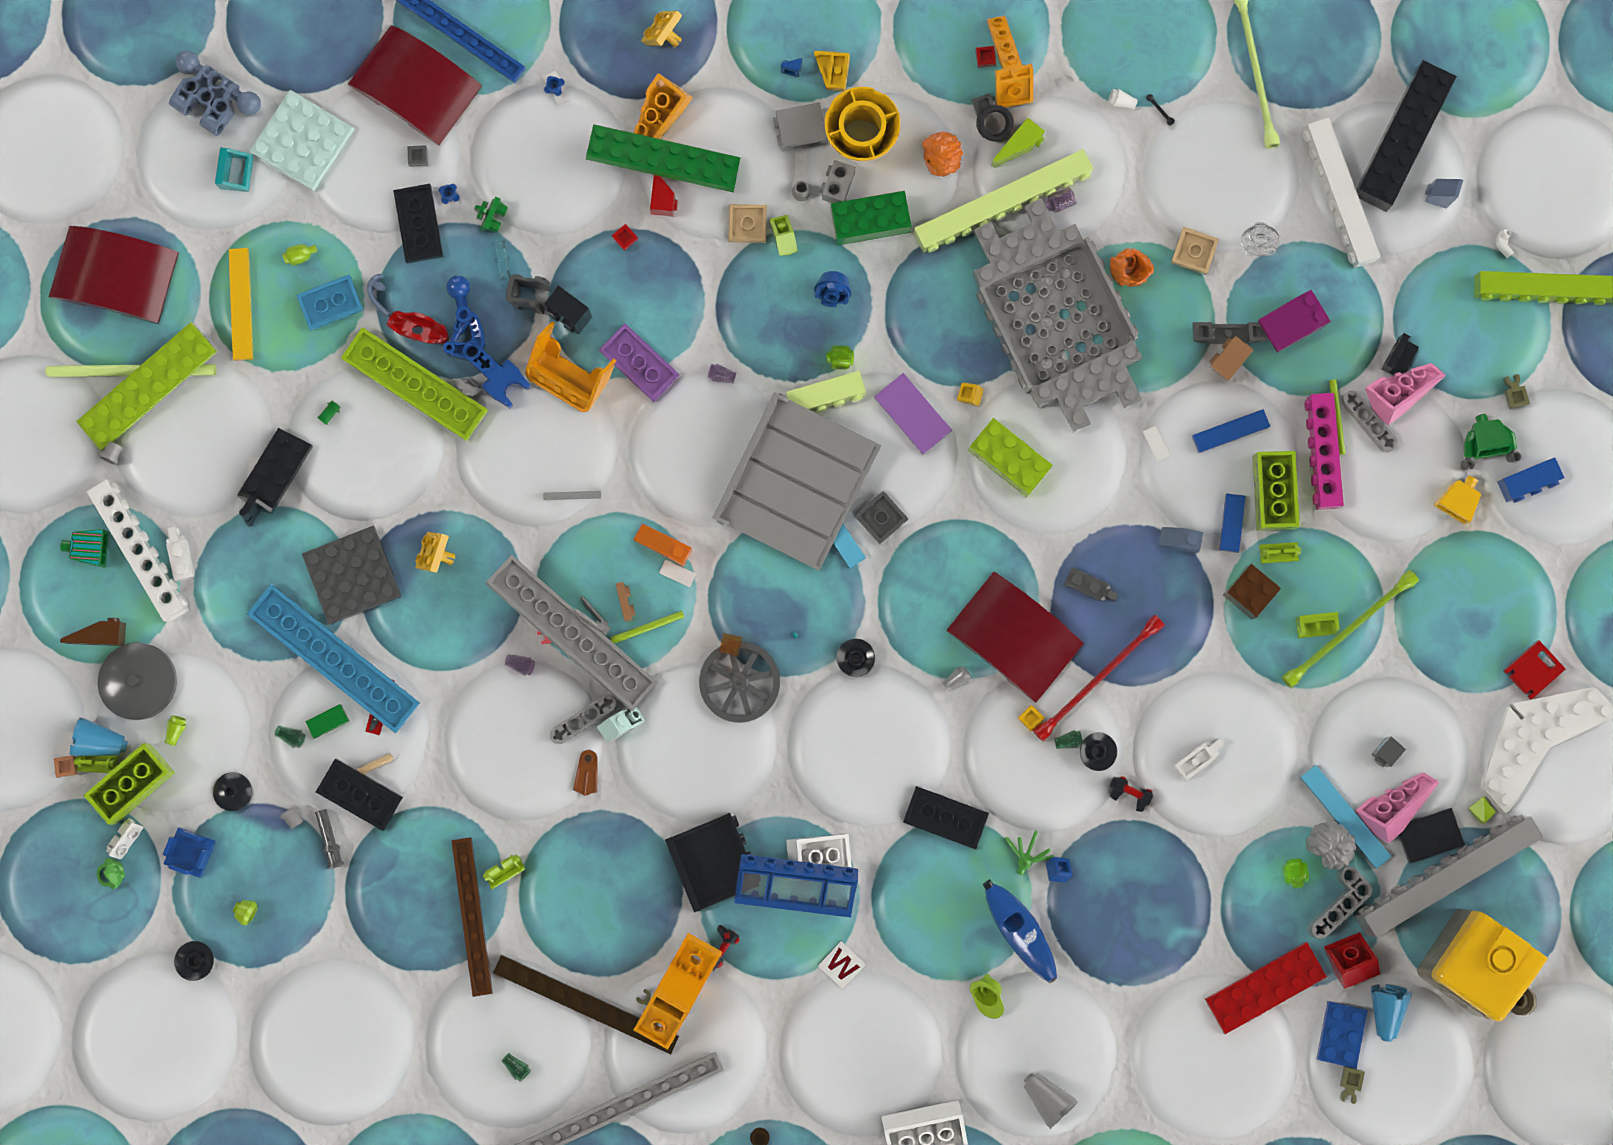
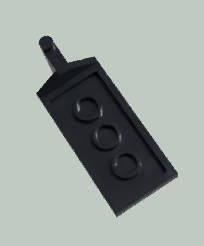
[237,428,313,527]

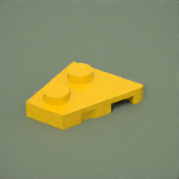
[814,51,850,91]

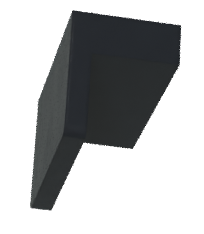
[1381,333,1419,376]

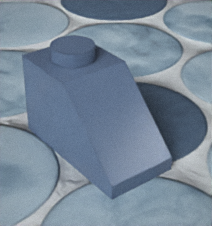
[1425,179,1463,209]
[1158,527,1204,554]

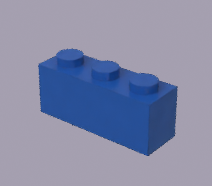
[1497,457,1565,503]

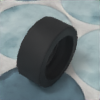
[976,105,1014,141]

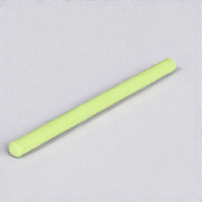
[45,364,217,377]

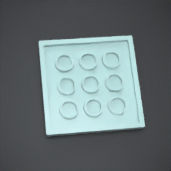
[249,90,354,191]

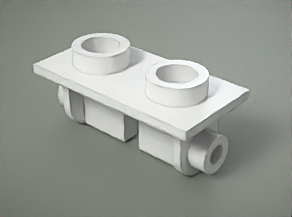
[106,818,144,859]

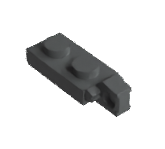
[1064,567,1118,602]

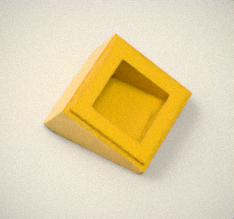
[957,383,984,406]

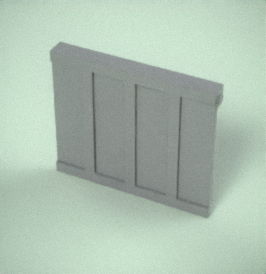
[712,392,882,571]

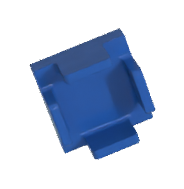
[162,827,216,878]

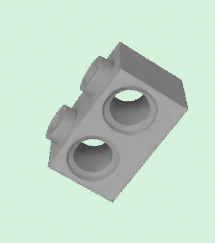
[820,160,856,203]

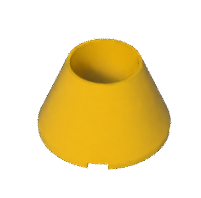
[825,87,900,161]

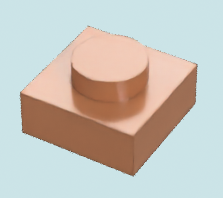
[54,756,78,778]

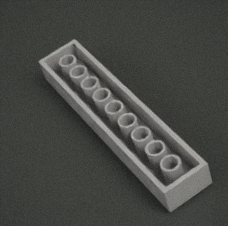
[1354,815,1544,938]

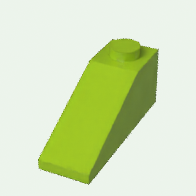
[991,118,1045,168]

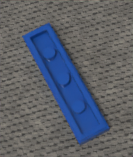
[1192,409,1270,453]

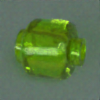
[826,345,854,370]
[1282,859,1310,889]

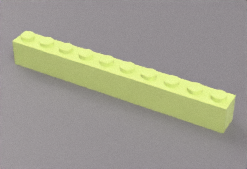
[913,149,1093,253]

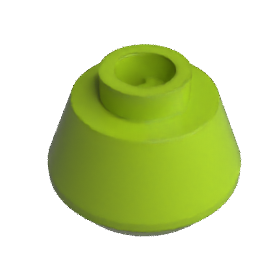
[232,900,258,926]

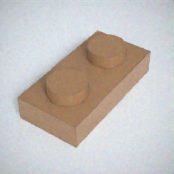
[616,582,636,623]

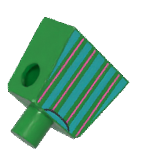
[60,529,109,568]

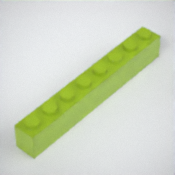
[1474,271,1613,305]

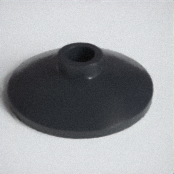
[837,639,875,677]
[1080,732,1117,771]
[213,772,252,811]
[174,941,214,981]

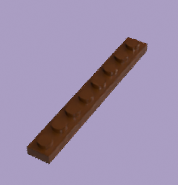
[451,837,493,997]

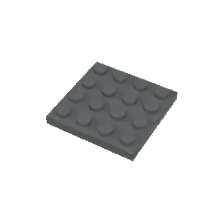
[302,525,402,625]

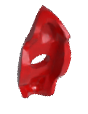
[386,311,449,344]

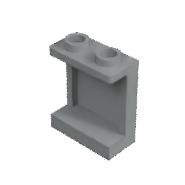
[773,102,827,152]

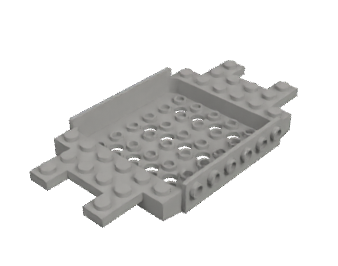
[972,198,1142,432]

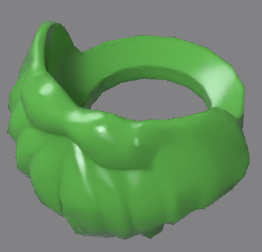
[97,858,125,890]

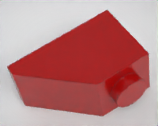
[650,175,678,217]

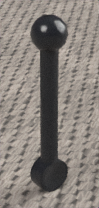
[1146,94,1175,126]

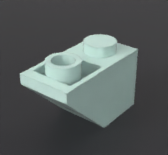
[597,707,645,743]

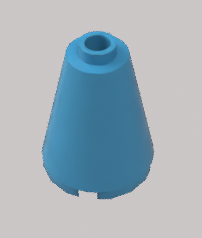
[70,717,128,756]
[1371,984,1412,1042]

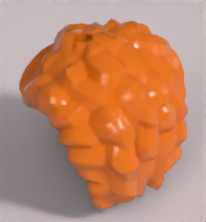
[922,131,963,177]
[1109,248,1154,287]

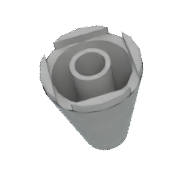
[1024,1073,1078,1129]

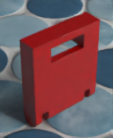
[1503,640,1566,700]

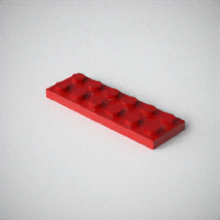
[1205,942,1327,1035]

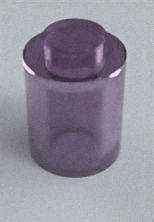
[1046,187,1076,213]

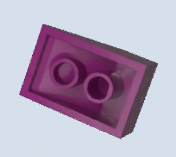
[1258,289,1331,353]

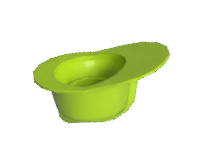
[969,974,1004,1019]

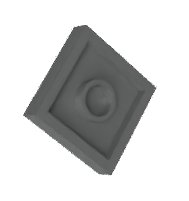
[855,491,908,545]

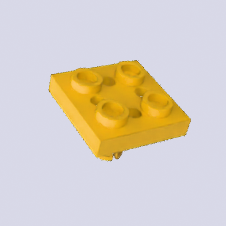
[641,11,682,48]
[415,532,455,573]

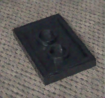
[1399,808,1465,863]

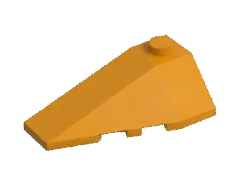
[634,73,693,139]

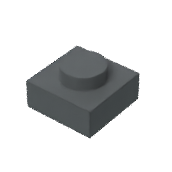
[971,93,994,117]
[407,145,428,167]

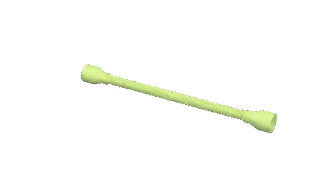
[1233,0,1280,149]

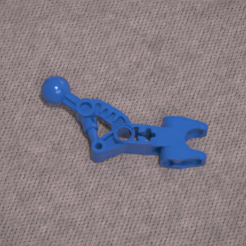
[443,275,531,409]

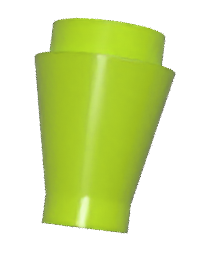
[164,715,187,745]

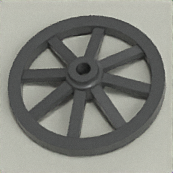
[699,641,780,723]

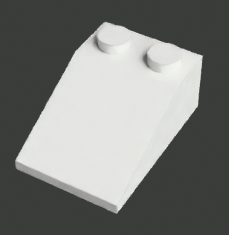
[786,834,851,879]

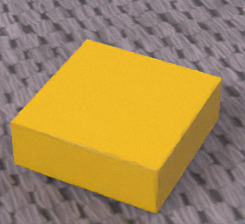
[1017,705,1045,732]

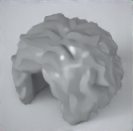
[1306,821,1356,870]

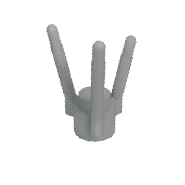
[575,596,611,636]

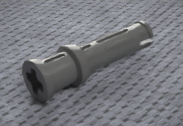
[315,809,345,870]

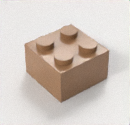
[1209,336,1253,381]

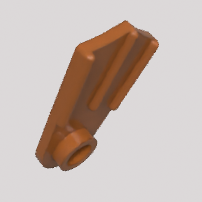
[573,750,598,796]

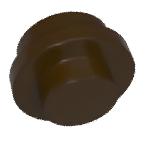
[750,1127,770,1145]

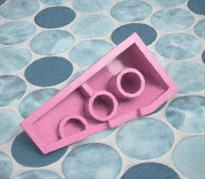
[1365,363,1445,425]
[1356,773,1439,843]

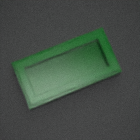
[305,704,350,739]

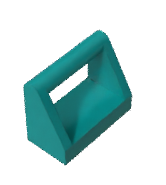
[215,147,254,192]

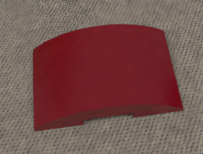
[348,25,482,146]
[49,226,179,324]
[946,572,1084,703]

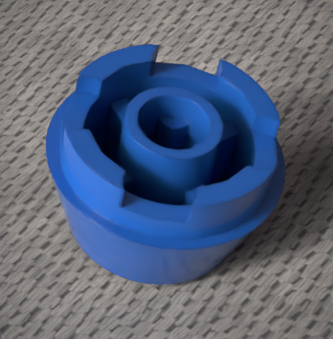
[814,271,851,307]

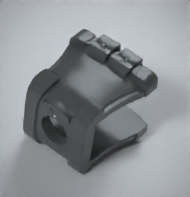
[506,274,550,315]

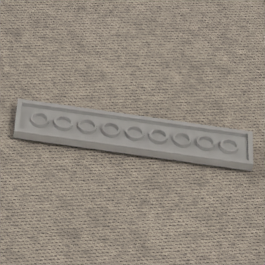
[485,555,657,711]

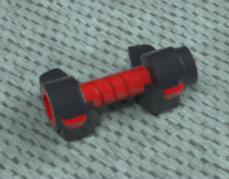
[1109,776,1153,812]
[712,925,740,971]

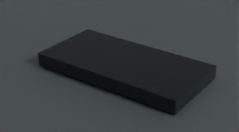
[393,183,444,264]
[315,758,403,831]
[903,786,989,850]

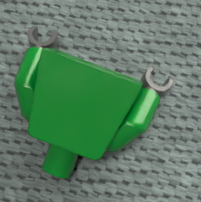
[1461,414,1521,470]

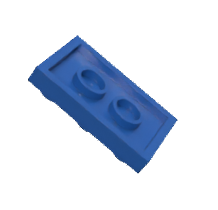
[1316,1001,1368,1069]

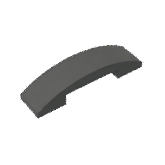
[1192,322,1268,344]

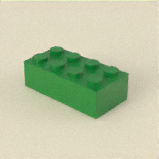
[830,190,912,246]

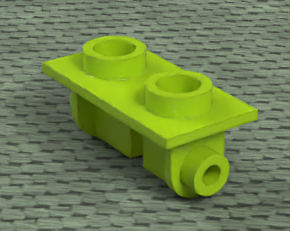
[1259,542,1301,564]
[74,755,118,773]
[483,854,525,890]

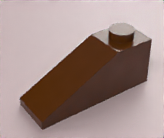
[60,618,126,646]

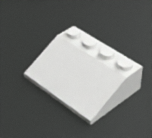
[881,1100,968,1145]

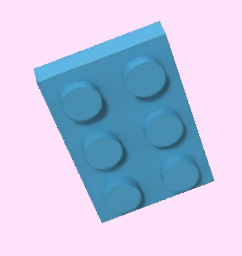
[296,274,364,331]

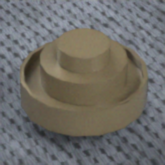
[1511,988,1537,1016]

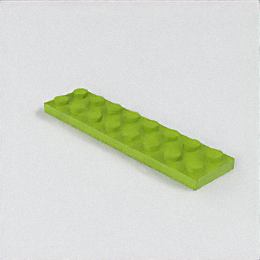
[76,322,218,451]
[341,327,488,441]

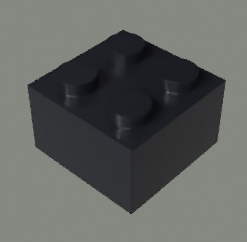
[544,285,592,334]

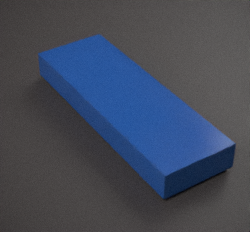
[1219,493,1246,553]

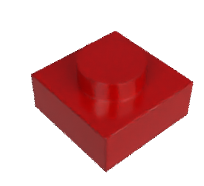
[975,46,997,68]
[611,223,638,251]

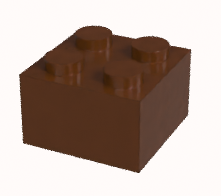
[1223,563,1281,620]

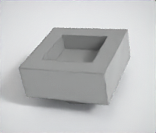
[456,378,482,396]

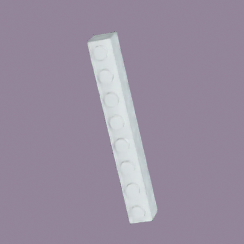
[1303,118,1380,268]

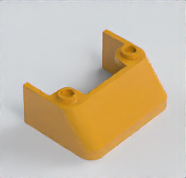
[525,321,617,412]

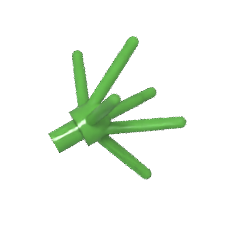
[1005,830,1054,875]

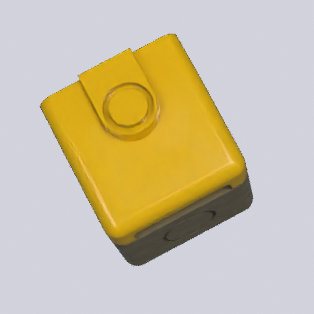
[1417,909,1548,1022]

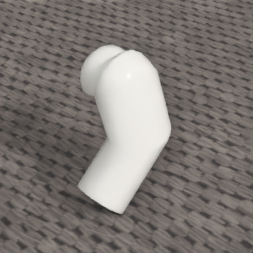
[1496,229,1514,258]

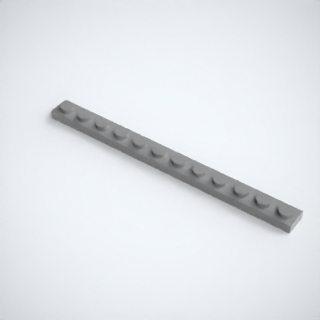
[515,1051,724,1145]

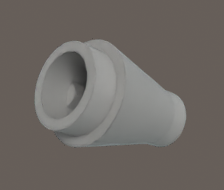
[942,666,972,692]

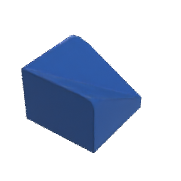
[781,58,803,77]
[1046,857,1073,883]

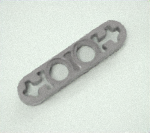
[1341,390,1398,453]
[550,695,617,744]

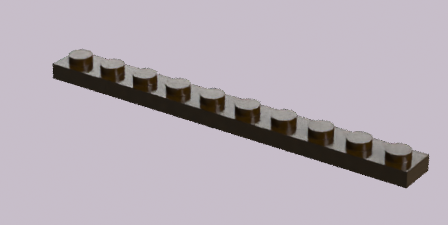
[493,955,679,1055]

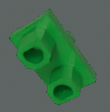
[474,196,508,233]

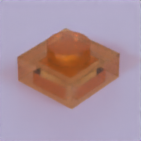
[719,633,743,657]

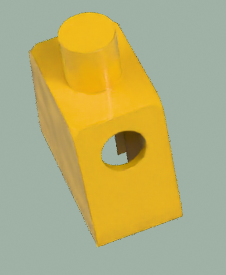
[1433,475,1481,525]

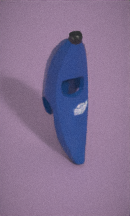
[982,879,1057,983]

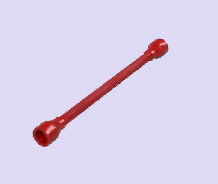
[1033,615,1165,742]

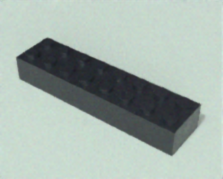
[1356,60,1457,212]

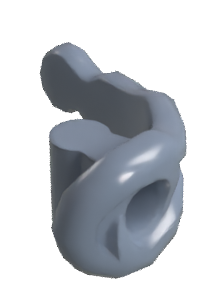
[367,274,391,317]

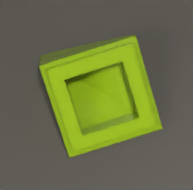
[1468,797,1496,824]

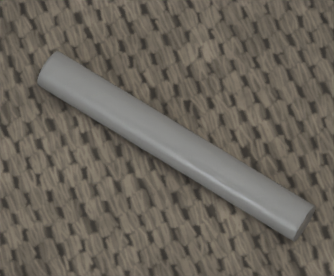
[543,491,601,500]

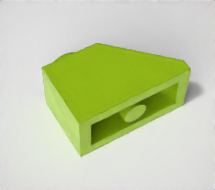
[769,214,798,256]

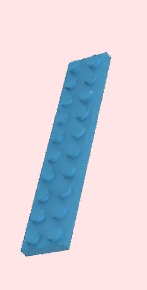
[247,584,421,733]

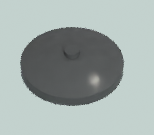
[97,643,177,720]

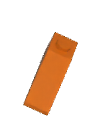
[633,523,693,567]

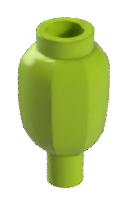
[282,244,318,266]

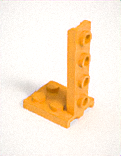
[987,16,1033,108]

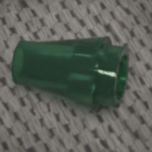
[275,726,306,748]
[1054,730,1083,749]
[501,1053,531,1082]

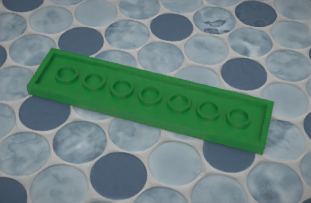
[586,124,741,192]

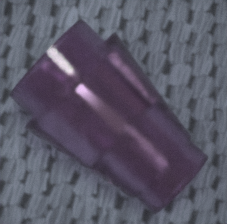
[707,363,736,383]
[505,654,535,676]

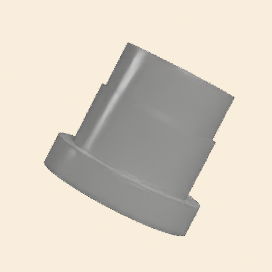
[792,180,811,201]
[99,442,122,465]
[279,805,304,829]

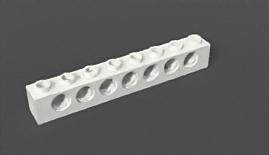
[86,479,189,623]

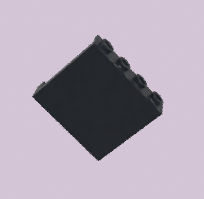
[665,813,762,913]

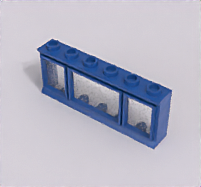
[734,854,858,918]

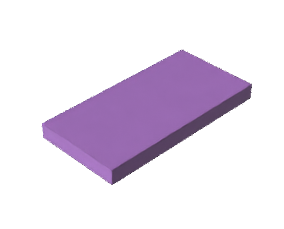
[599,323,680,402]
[874,373,952,455]

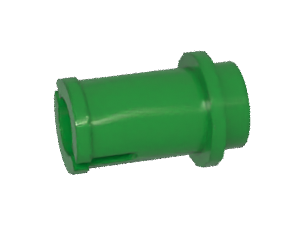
[317,400,341,425]

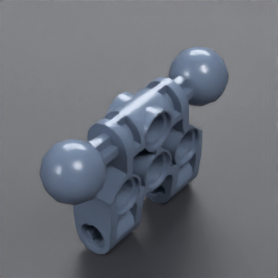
[169,51,261,136]

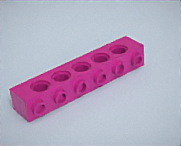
[1304,393,1344,510]

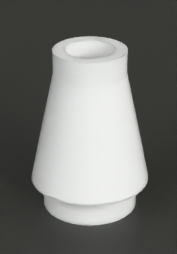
[1108,89,1138,110]

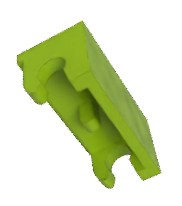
[1295,612,1340,639]

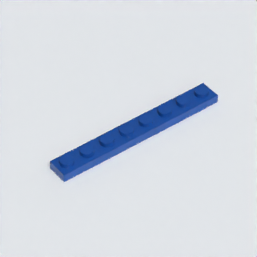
[396,0,526,83]

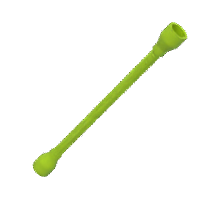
[1281,570,1419,688]

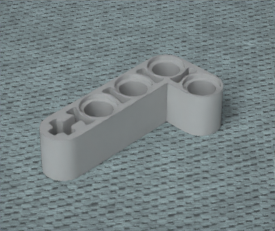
[1307,867,1372,939]

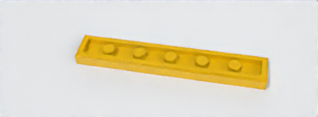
[229,248,253,361]

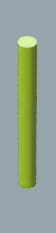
[1329,380,1346,455]
[610,611,685,644]

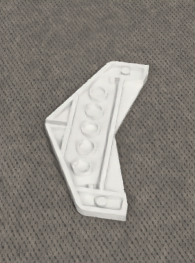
[1481,687,1613,814]

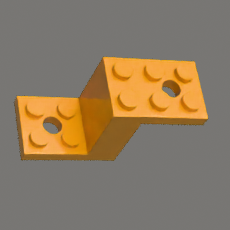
[634,933,722,1050]

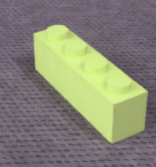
[786,371,866,413]

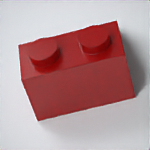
[1324,932,1380,989]

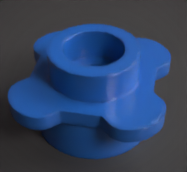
[544,76,565,96]
[439,184,460,204]

